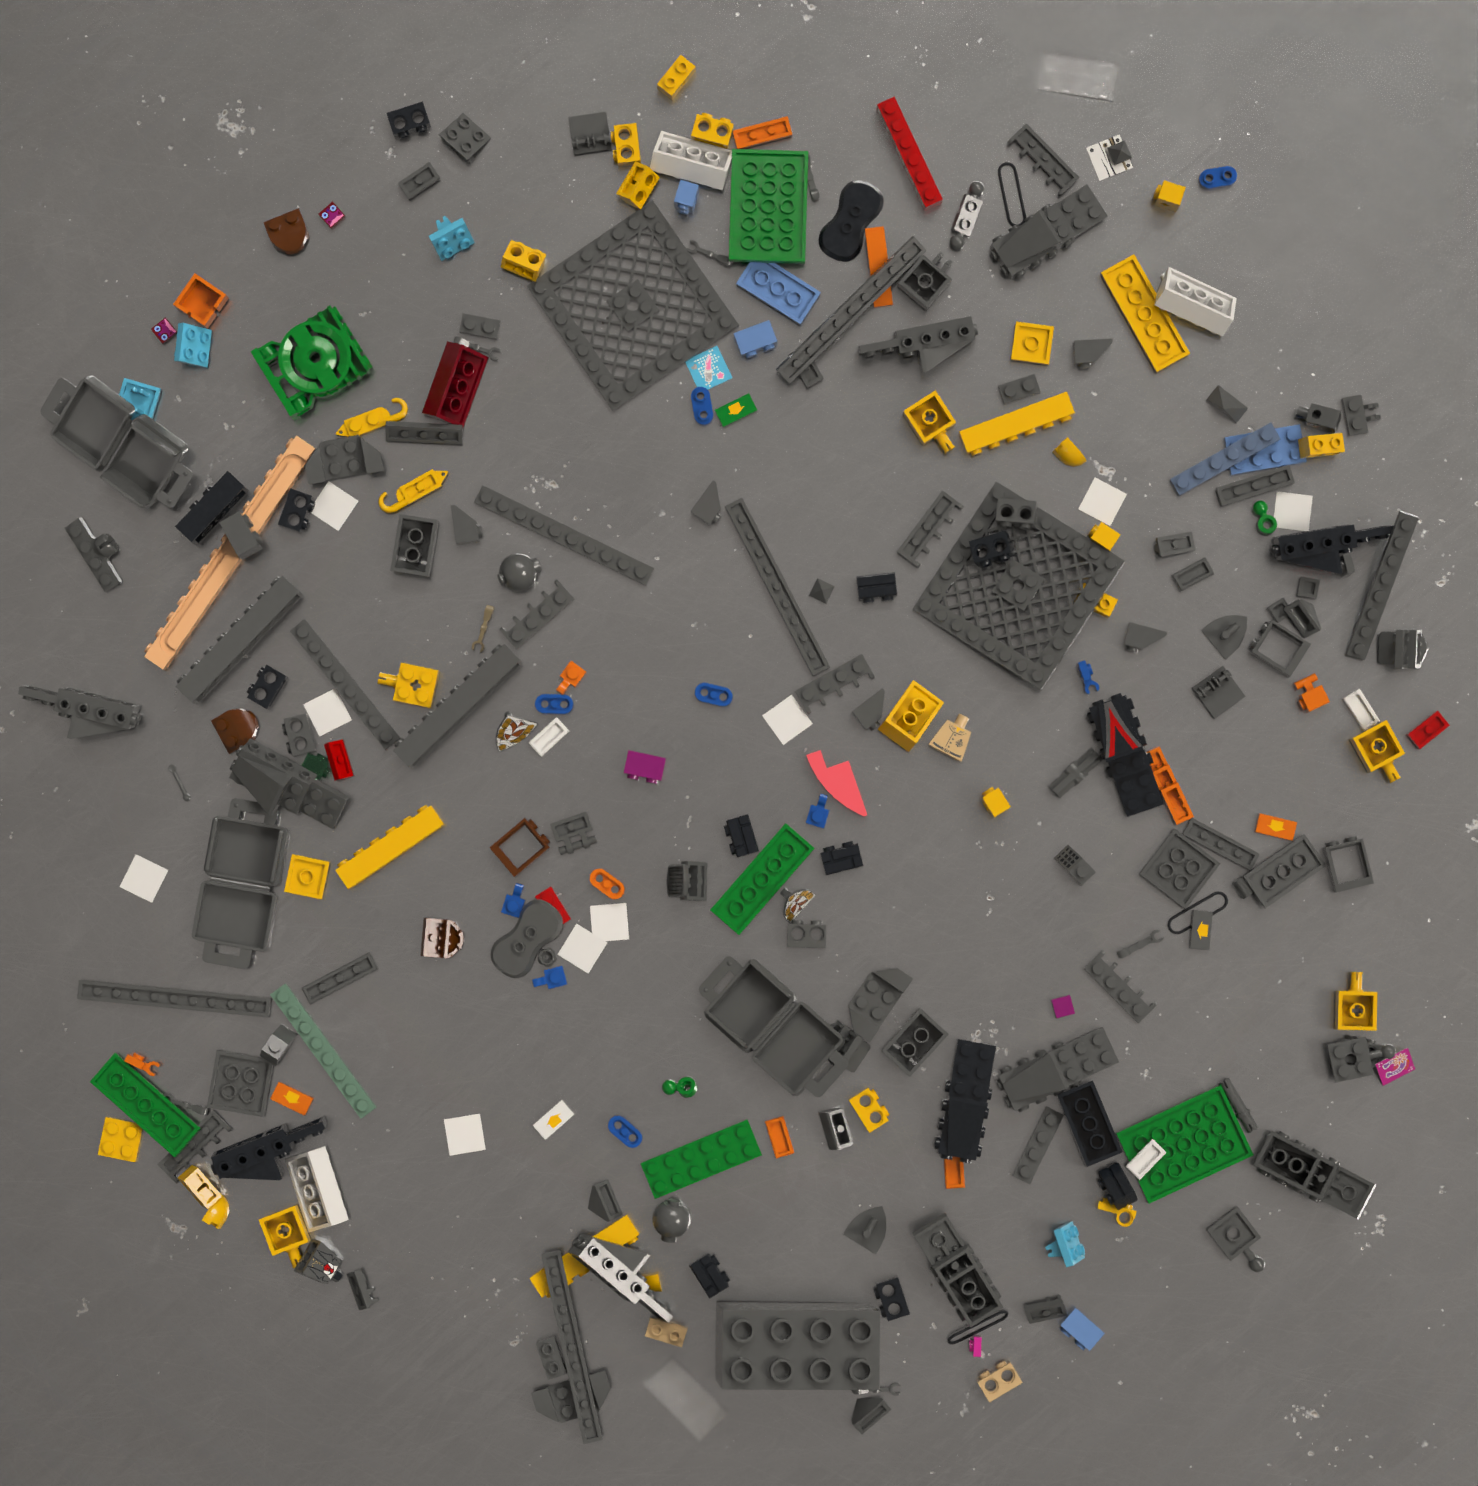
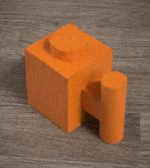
[1294,673,1330,713]

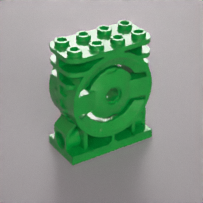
[250,305,372,421]

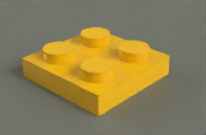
[1011,321,1054,365]
[284,854,330,899]
[98,1117,143,1162]

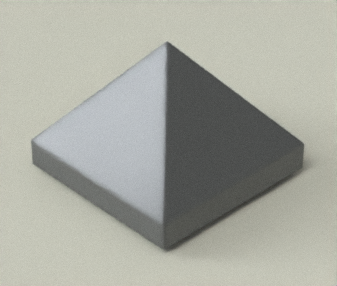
[1107,140,1132,166]
[809,578,835,604]

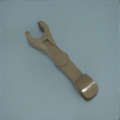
[472,605,494,653]

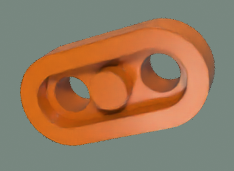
[590,869,625,899]

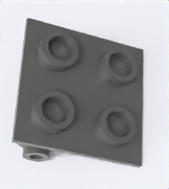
[568,112,612,155]
[439,113,491,162]
[1192,666,1246,719]

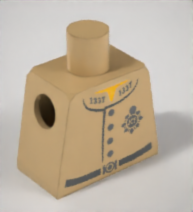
[928,714,971,762]

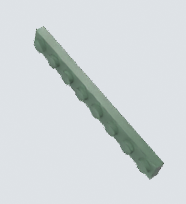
[270,983,377,1119]

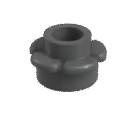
[538,948,557,967]

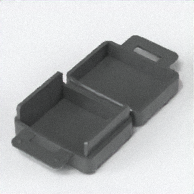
[41,375,193,508]
[192,798,289,969]
[699,957,849,1097]

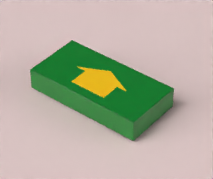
[715,393,757,428]

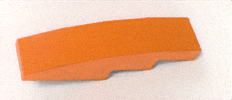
[865,226,893,308]
[1147,746,1194,825]

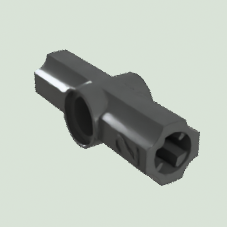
[1049,747,1103,798]

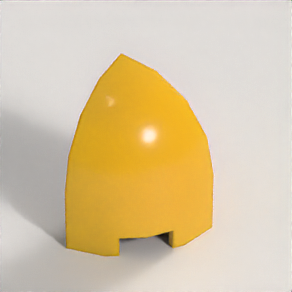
[1052,437,1087,467]
[202,1193,229,1229]
[642,1272,662,1292]

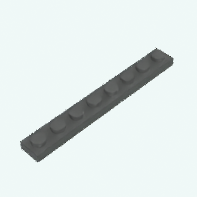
[1346,510,1419,660]
[290,619,401,750]

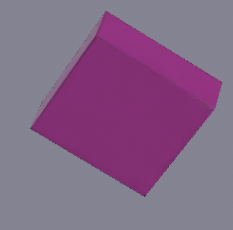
[1051,995,1075,1018]

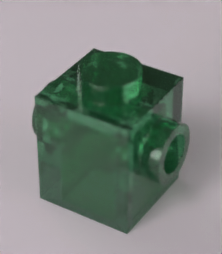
[301,752,331,781]

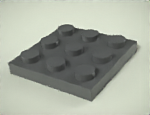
[1139,828,1221,909]
[207,1050,273,1117]

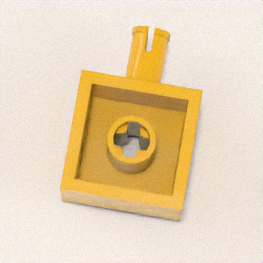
[903,390,956,453]
[377,663,440,709]
[1350,720,1405,783]
[1335,972,1377,1031]
[259,1205,311,1268]

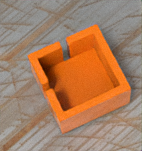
[173,273,229,329]

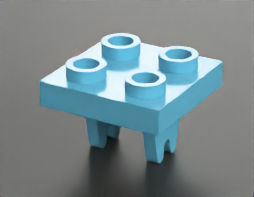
[429,216,475,261]
[174,323,212,368]
[119,378,162,421]
[1045,1221,1085,1267]

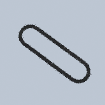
[998,162,1026,226]
[1168,891,1228,934]
[948,1311,1008,1344]

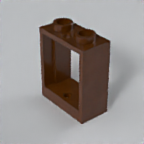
[489,818,550,877]

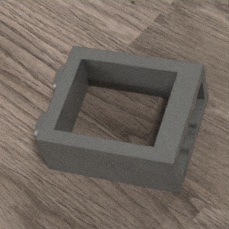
[1249,619,1311,678]
[1323,836,1374,893]

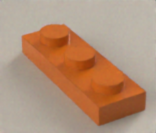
[732,116,793,149]

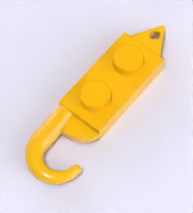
[336,398,408,437]
[378,469,448,513]

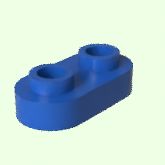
[1199,166,1237,189]
[691,387,713,425]
[695,683,733,707]
[535,694,574,714]
[608,1116,642,1148]

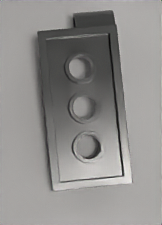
[1232,834,1326,909]

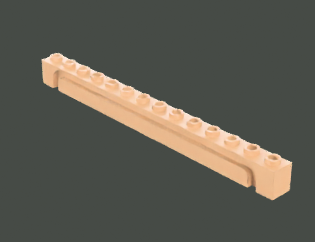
[144,435,316,671]

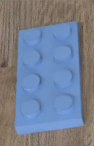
[736,262,821,325]
[1224,424,1307,476]

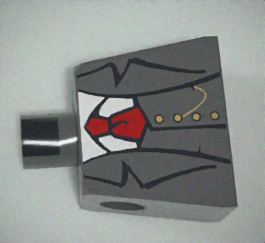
[1296,403,1341,434]
[294,1239,342,1284]

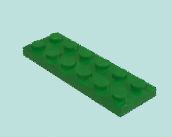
[710,823,815,935]
[90,1053,201,1158]
[640,1119,762,1199]

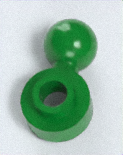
[1253,501,1277,535]
[662,1077,697,1098]

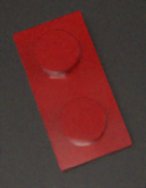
[1407,711,1450,749]
[324,739,354,781]
[535,887,571,924]

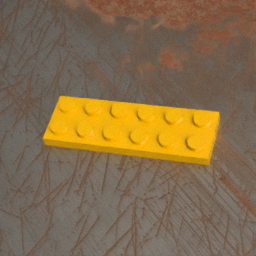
[1100,254,1190,373]

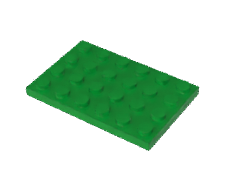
[729,149,808,264]
[1116,1085,1253,1204]

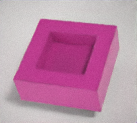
[969,1335,982,1357]

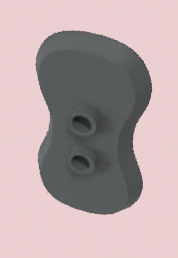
[490,899,563,978]

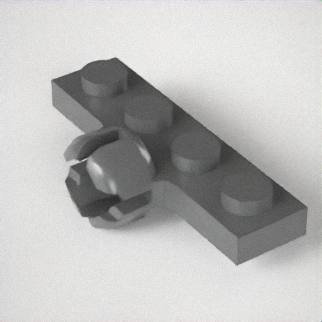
[65,517,122,592]

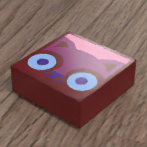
[318,201,346,229]
[151,317,177,345]

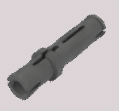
[1218,1078,1259,1134]

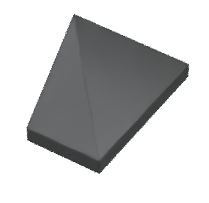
[1207,385,1248,423]
[1284,599,1321,638]
[588,1179,623,1222]
[852,1398,891,1434]

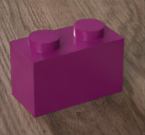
[624,750,666,784]

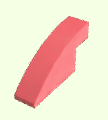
[806,750,867,817]

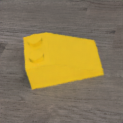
[878,680,944,752]

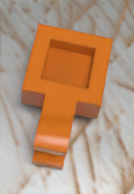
[556,661,587,695]
[124,1052,160,1076]

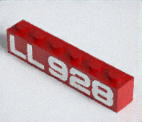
[876,96,943,211]

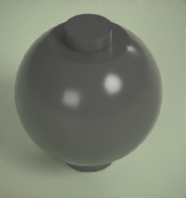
[497,553,541,592]
[652,1198,691,1243]

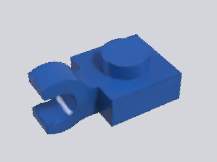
[1077,660,1099,694]
[806,794,830,828]
[501,883,525,918]
[532,966,567,989]

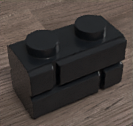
[856,572,897,603]
[724,814,759,858]
[820,841,863,875]
[1098,1163,1138,1210]
[689,1253,730,1299]

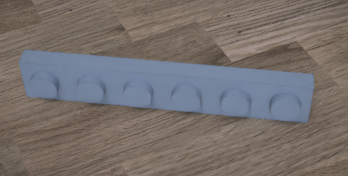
[1170,422,1281,496]

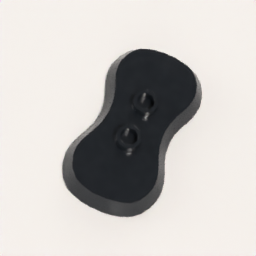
[819,180,884,262]

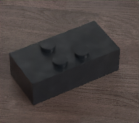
[175,471,249,546]
[1056,1080,1123,1167]

